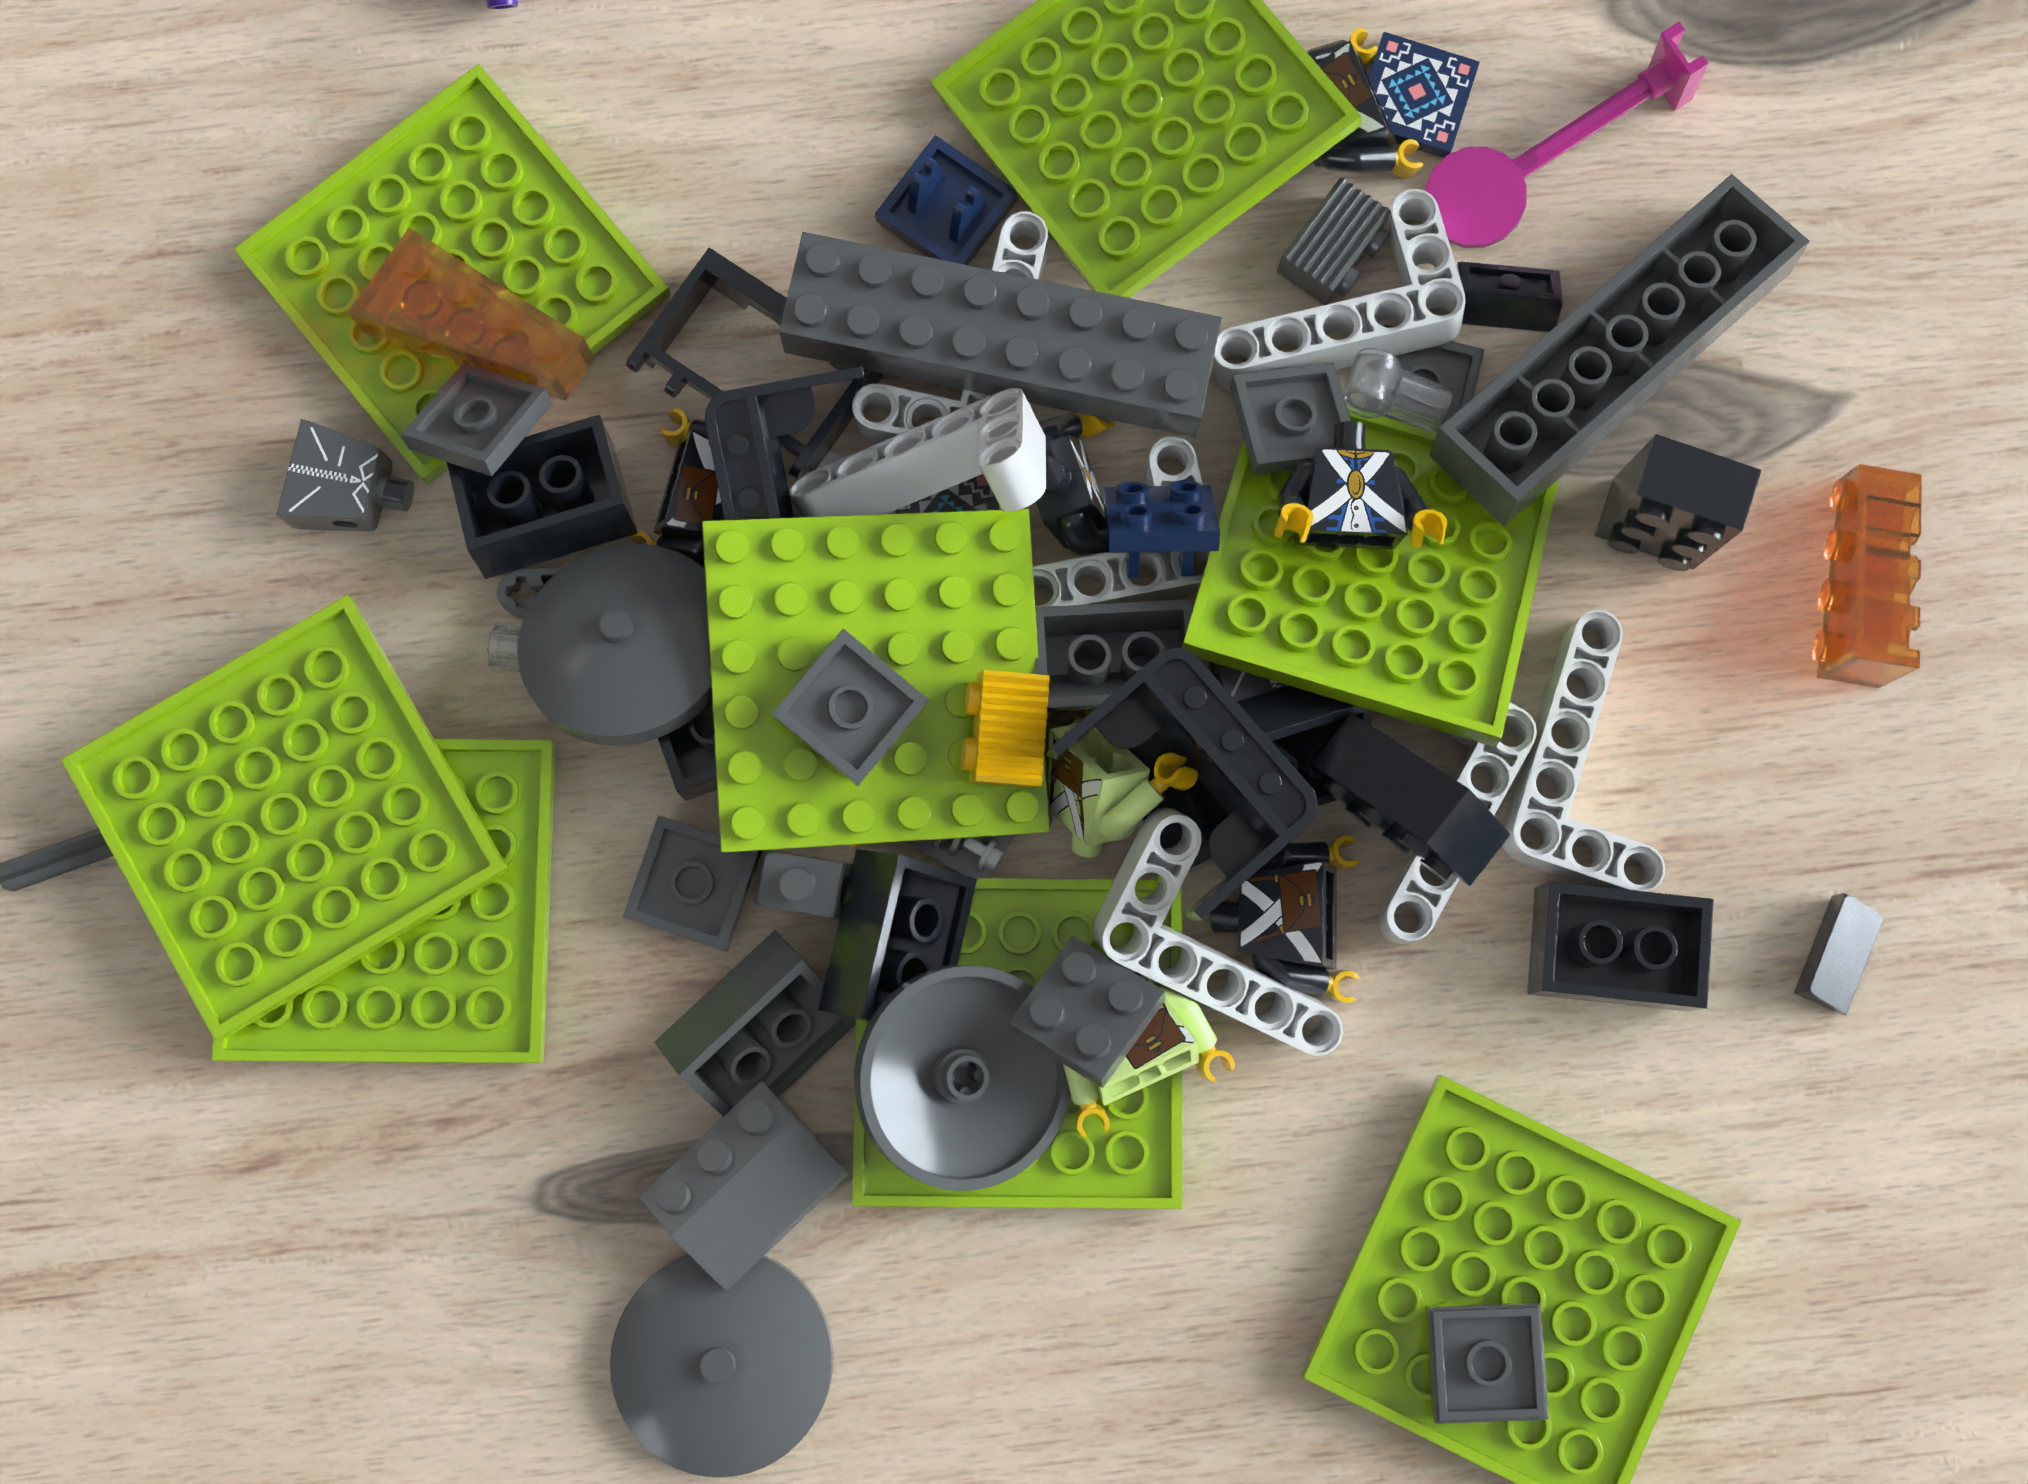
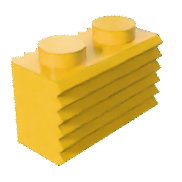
[961,670,1050,788]

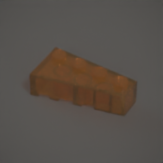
[347,228,595,401]
[1812,464,1922,688]

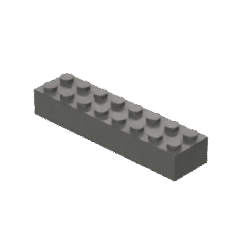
[1429,174,1810,527]
[779,232,1222,437]

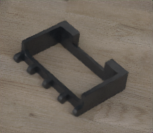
[626,247,883,480]

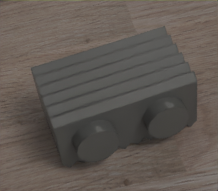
[1276,177,1391,305]

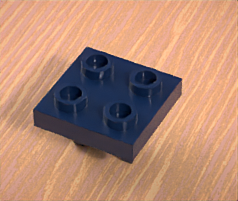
[875,135,1018,265]
[1104,480,1220,578]

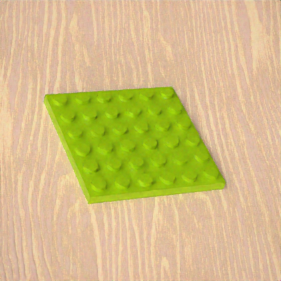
[930,0,1361,298]
[234,63,671,485]
[1182,406,1559,747]
[702,509,1049,853]
[61,594,509,1041]
[211,739,556,1064]
[852,878,1183,1209]
[1301,1075,1741,1484]

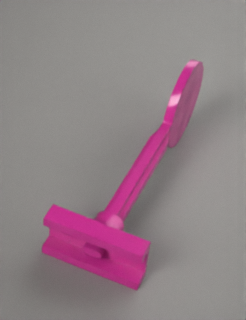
[1425,22,1709,248]

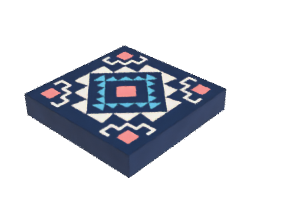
[1369,32,1480,158]

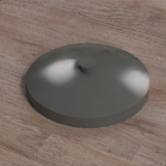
[517,544,712,746]
[854,965,1071,1191]
[610,1255,834,1478]

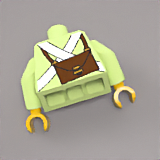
[1048,709,1198,858]
[1063,975,1235,1138]

